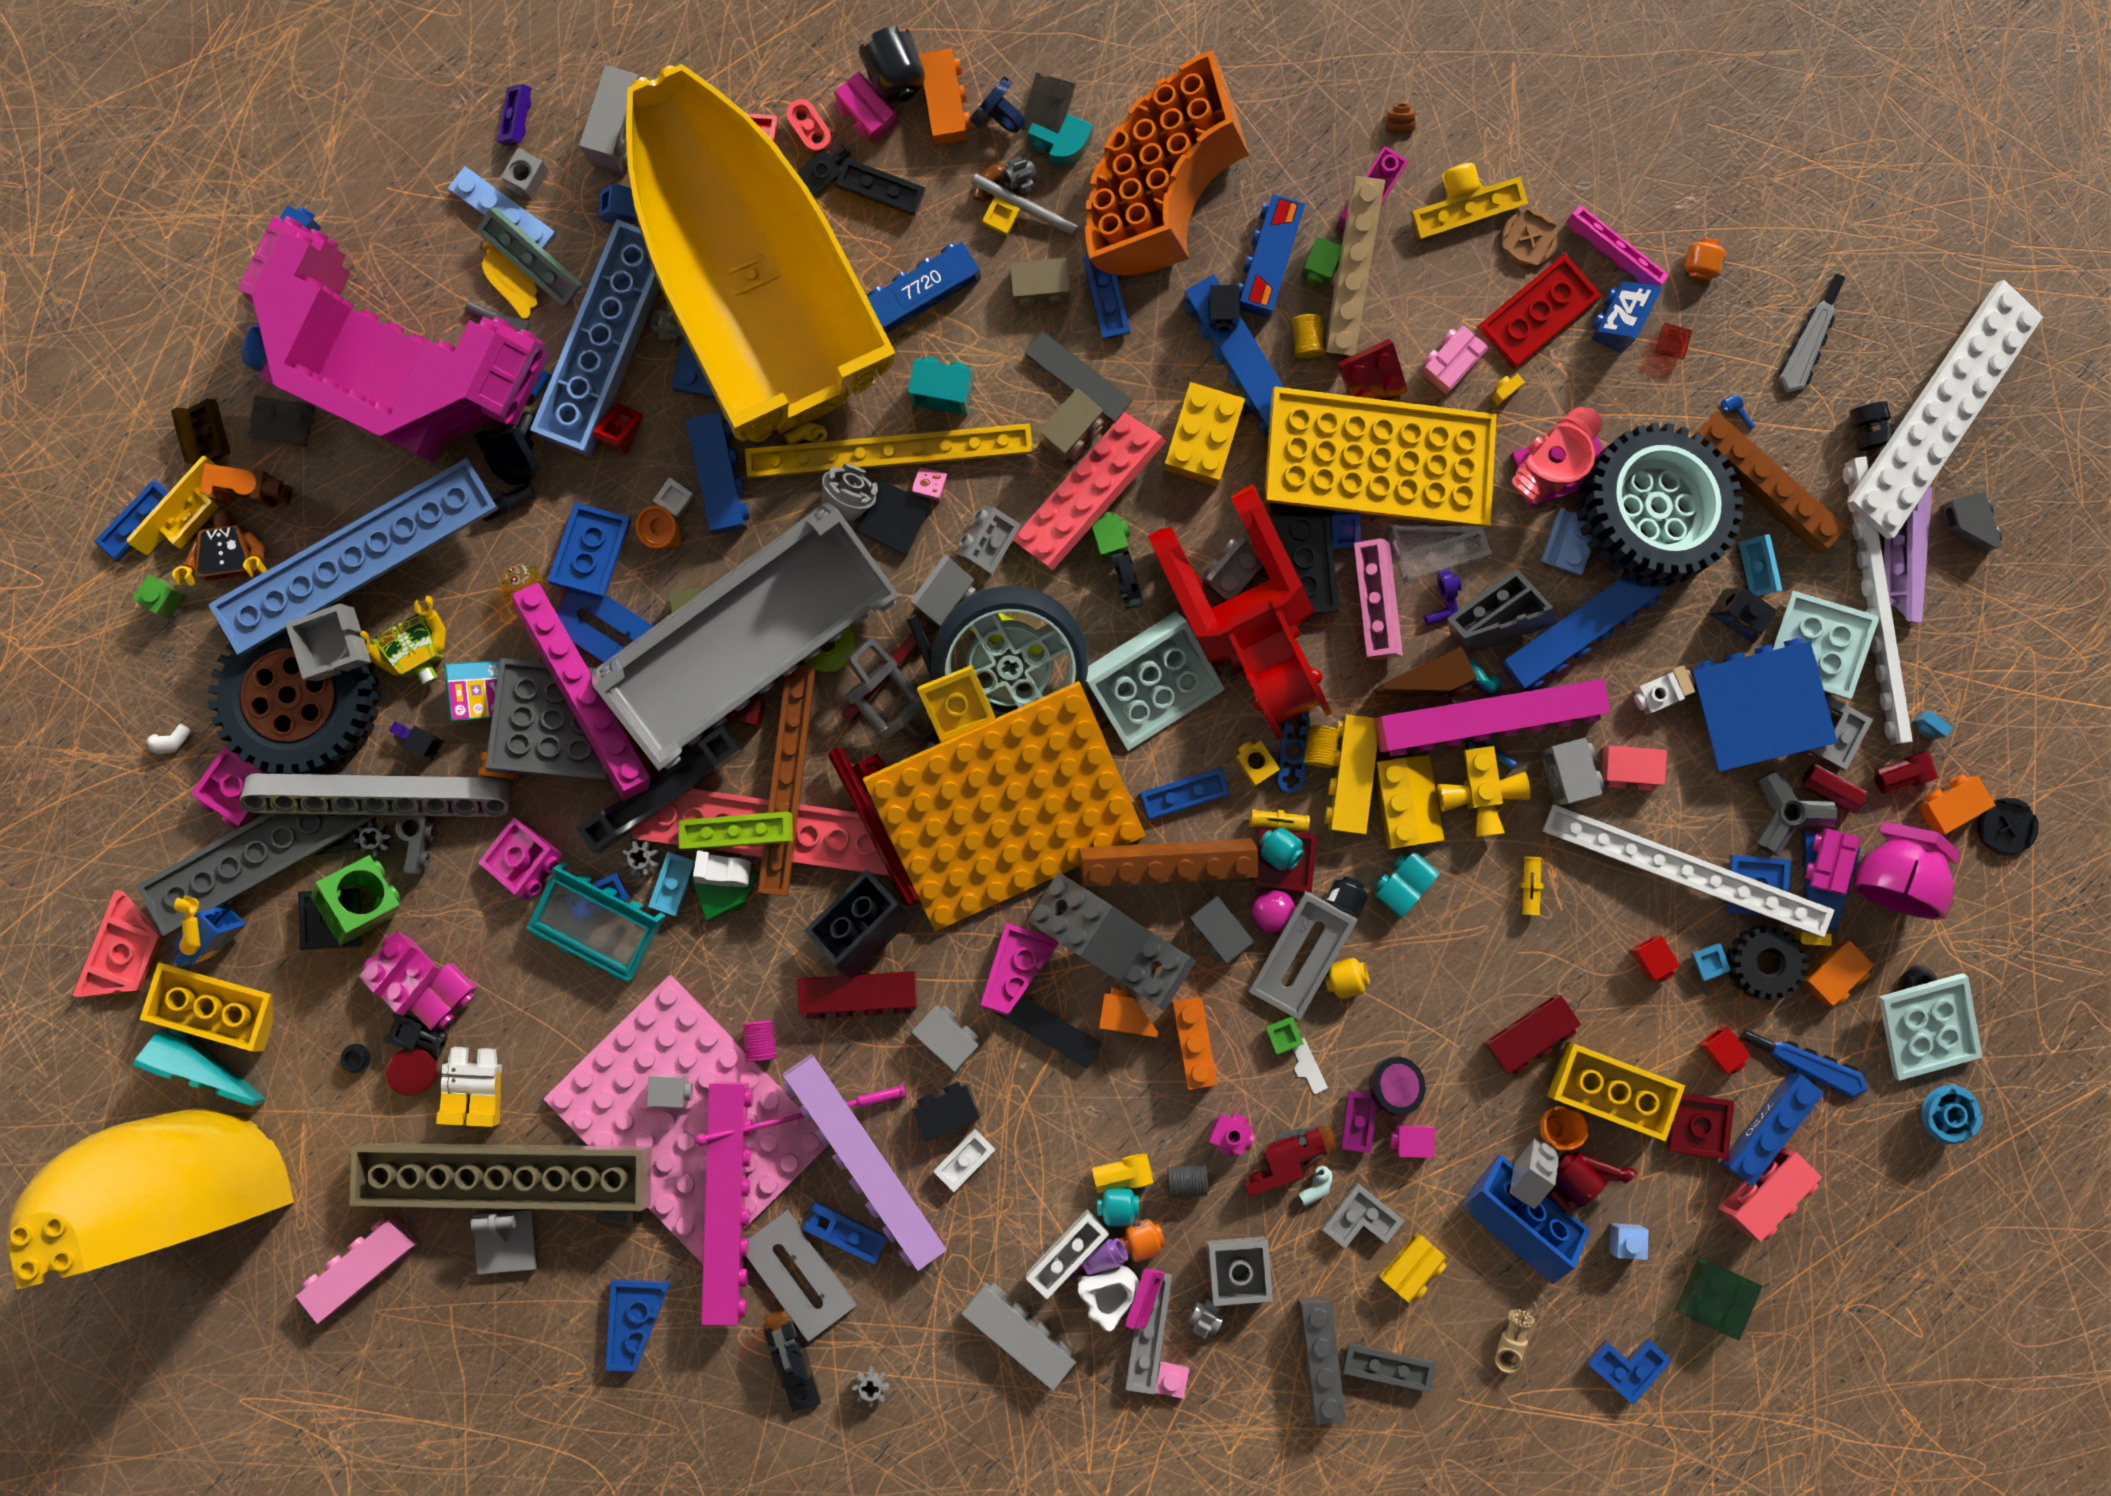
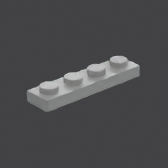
[1125,1270,1172,1395]

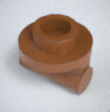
[1386,103,1416,131]

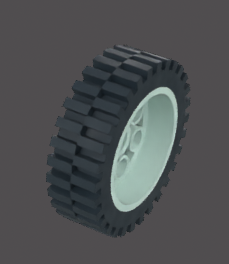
[1576,423,1743,587]

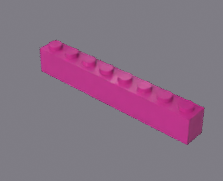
[512,582,650,802]
[1374,679,1610,757]
[701,1082,753,1326]

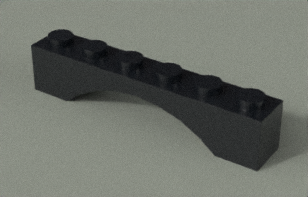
[576,726,743,854]

